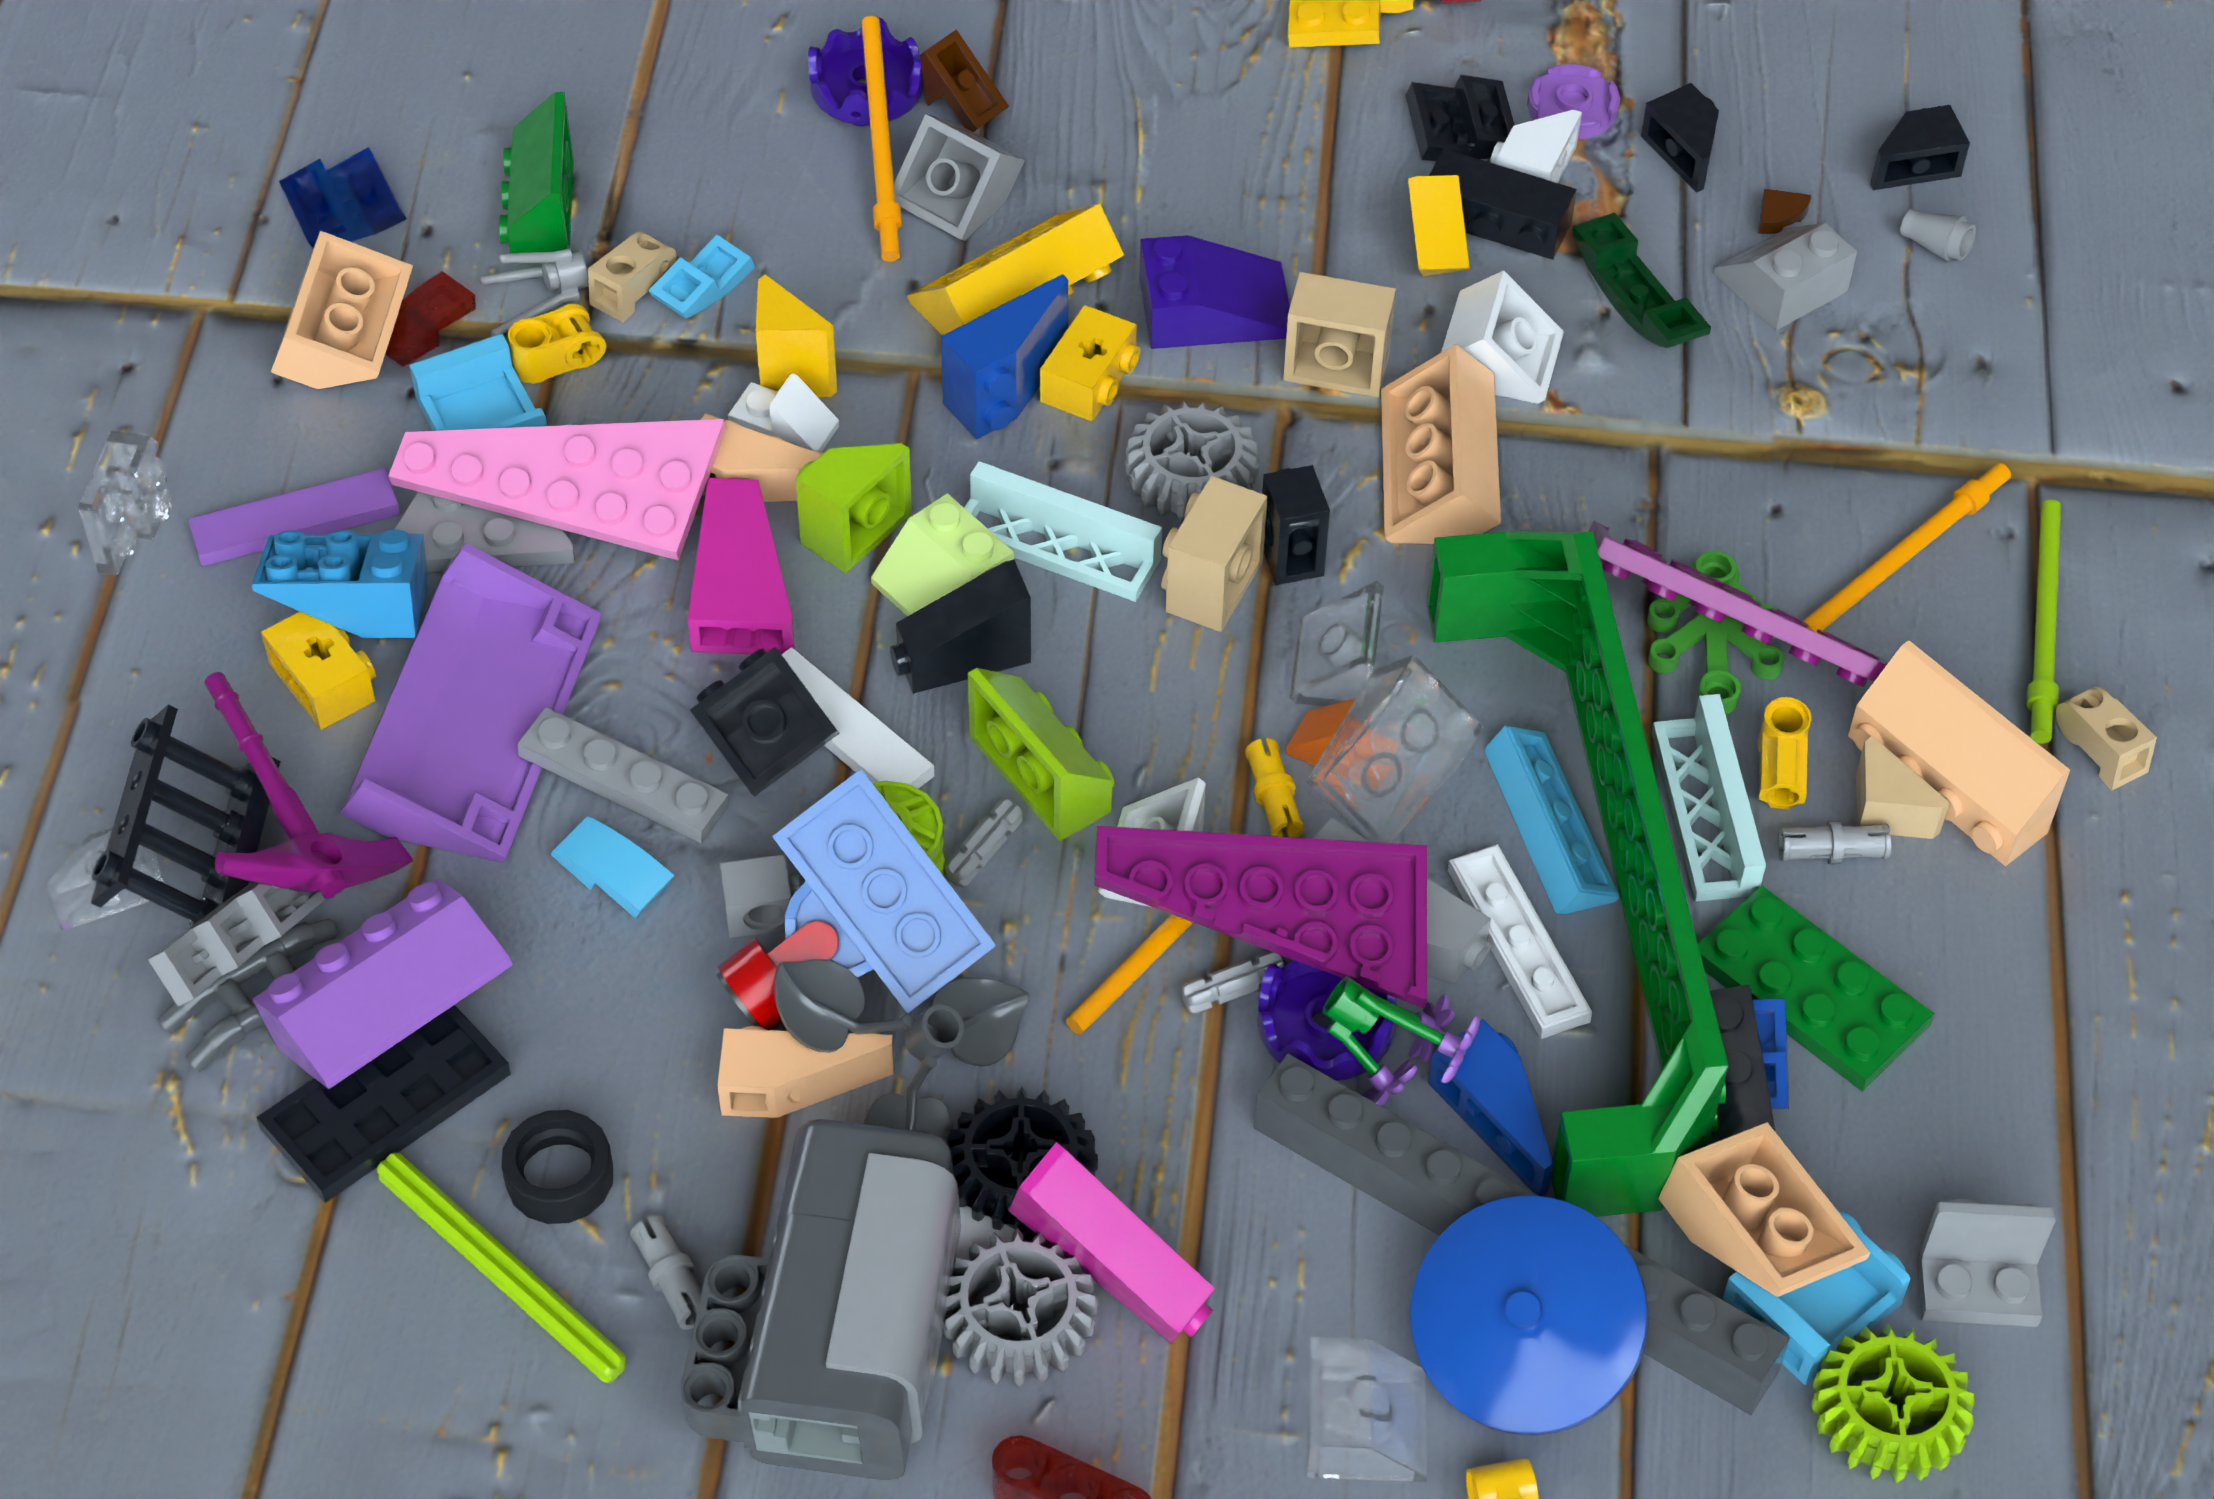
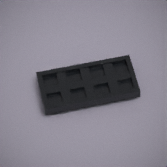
[256,1005,511,1203]

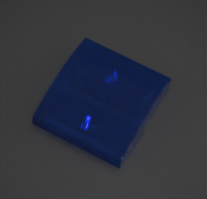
[279,147,407,249]

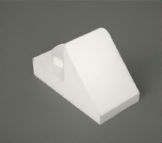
[728,373,839,452]

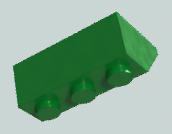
[499,92,574,253]

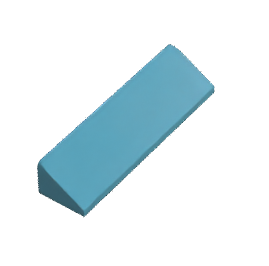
[1485,726,1619,914]

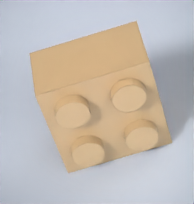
[1283,272,1396,398]
[1161,476,1267,632]

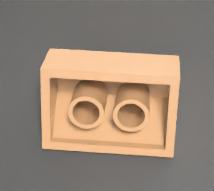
[271,231,413,389]

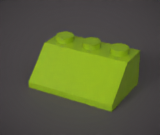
[968,668,1115,841]

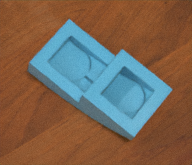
[649,234,755,319]
[551,816,675,919]

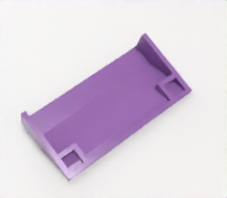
[339,543,602,863]

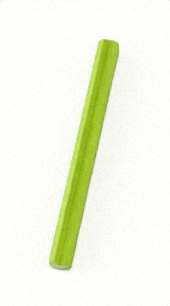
[376,1152,627,1383]

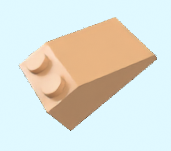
[1658,1122,1870,1297]

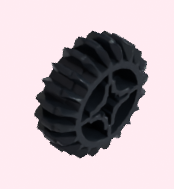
[947,1086,1098,1234]

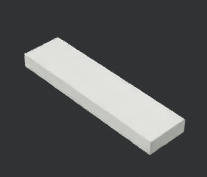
[782,647,935,789]
[1448,844,1592,1039]

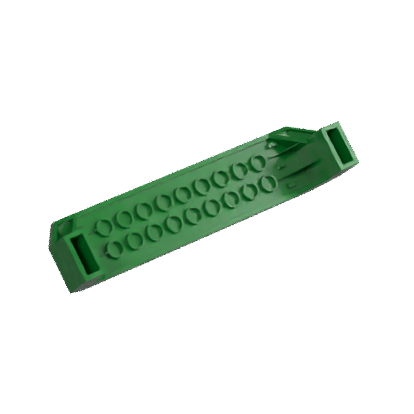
[1426,530,1729,1217]

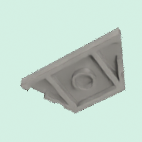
[394,492,575,573]

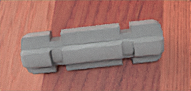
[945,798,1023,887]
[1181,951,1285,1014]

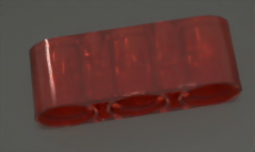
[992,1435,1151,1499]

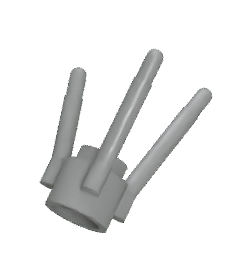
[480,248,589,337]

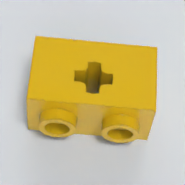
[1040,305,1141,422]
[261,612,376,730]

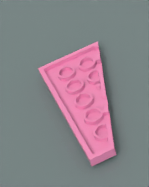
[388,419,727,561]

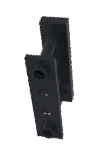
[91,704,281,927]

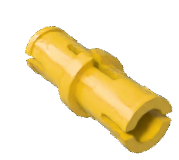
[1245,738,1305,838]

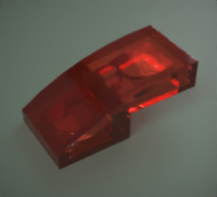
[385,271,476,367]

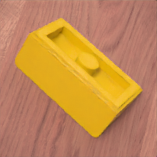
[1408,175,1470,277]

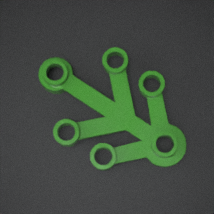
[1647,551,1784,715]

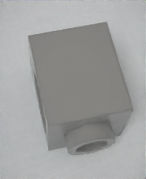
[720,854,800,938]

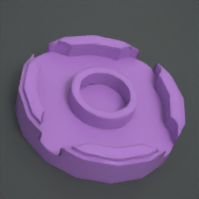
[1527,64,1620,139]

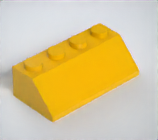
[906,203,1124,336]

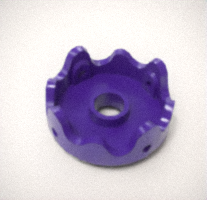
[808,16,924,126]
[1257,960,1397,1081]

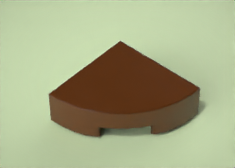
[1758,189,1811,234]

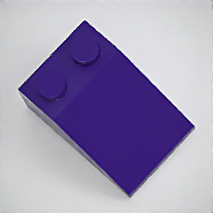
[1139,235,1290,349]

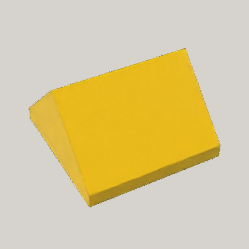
[755,274,838,397]

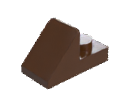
[920,29,1009,132]

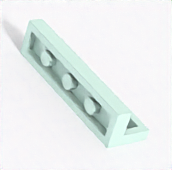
[964,461,1162,602]
[1651,694,1766,902]

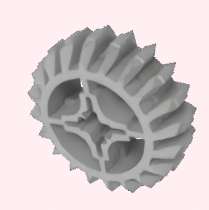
[1125,400,1259,522]
[943,1228,1098,1387]

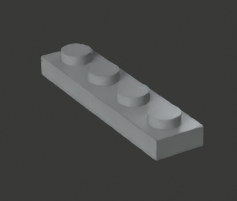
[517,707,729,844]

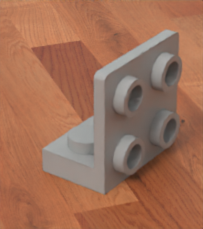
[1917,1199,2056,1327]

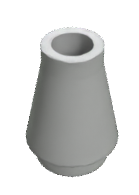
[1900,209,1976,262]

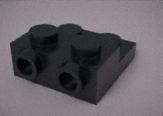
[690,647,840,796]

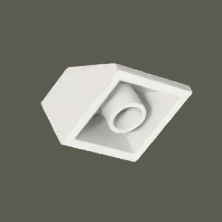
[1441,270,1564,404]

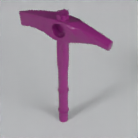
[204,672,413,898]

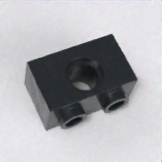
[1262,465,1330,585]

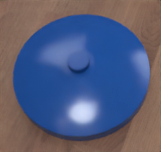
[1410,1195,1649,1435]

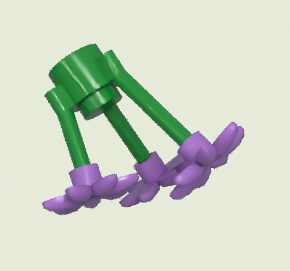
[1323,976,1480,1107]

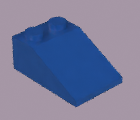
[941,274,1069,440]

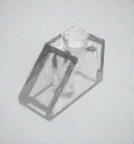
[46,827,164,931]

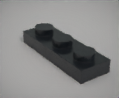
[1710,984,1776,1141]

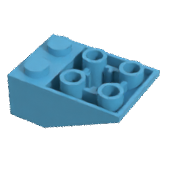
[252,530,429,638]

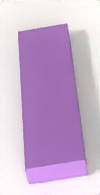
[188,468,400,567]

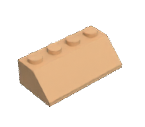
[1381,344,1501,544]
[1848,640,2070,867]

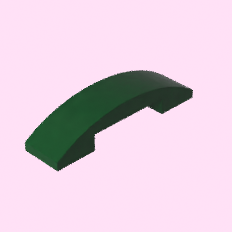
[1572,212,1711,348]

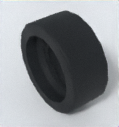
[501,1110,613,1224]

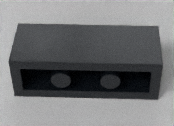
[1429,149,1577,260]

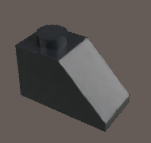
[1641,83,1719,193]
[1870,105,1970,190]

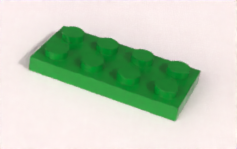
[1698,885,1934,1092]

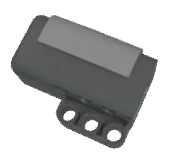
[681,1119,961,1480]

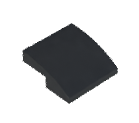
[1405,75,1515,161]

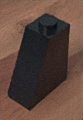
[890,559,1031,694]

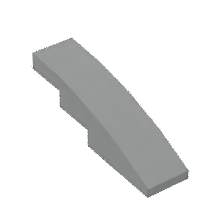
[148,882,327,1007]

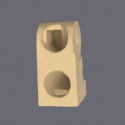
[588,232,677,323]
[2056,686,2157,791]

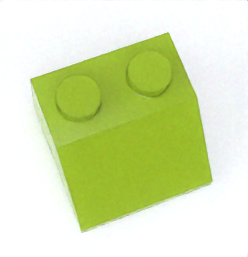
[795,443,912,574]

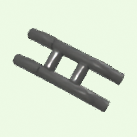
[157,918,338,1072]

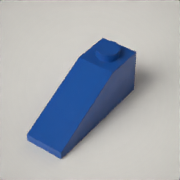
[1428,1019,1553,1196]

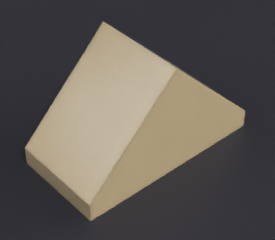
[1856,736,1950,839]

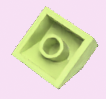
[871,493,1014,616]

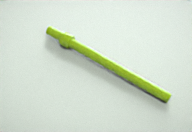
[2027,499,2061,744]

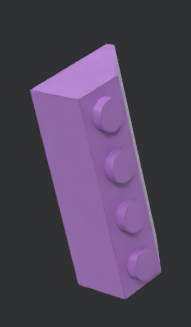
[253,878,513,1089]

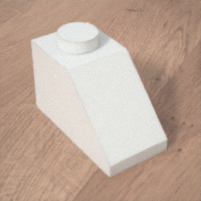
[1490,110,1582,183]

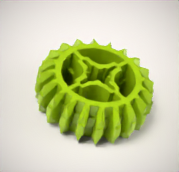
[1811,1324,1975,1484]

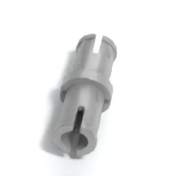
[1778,821,1891,864]
[630,1215,702,1330]

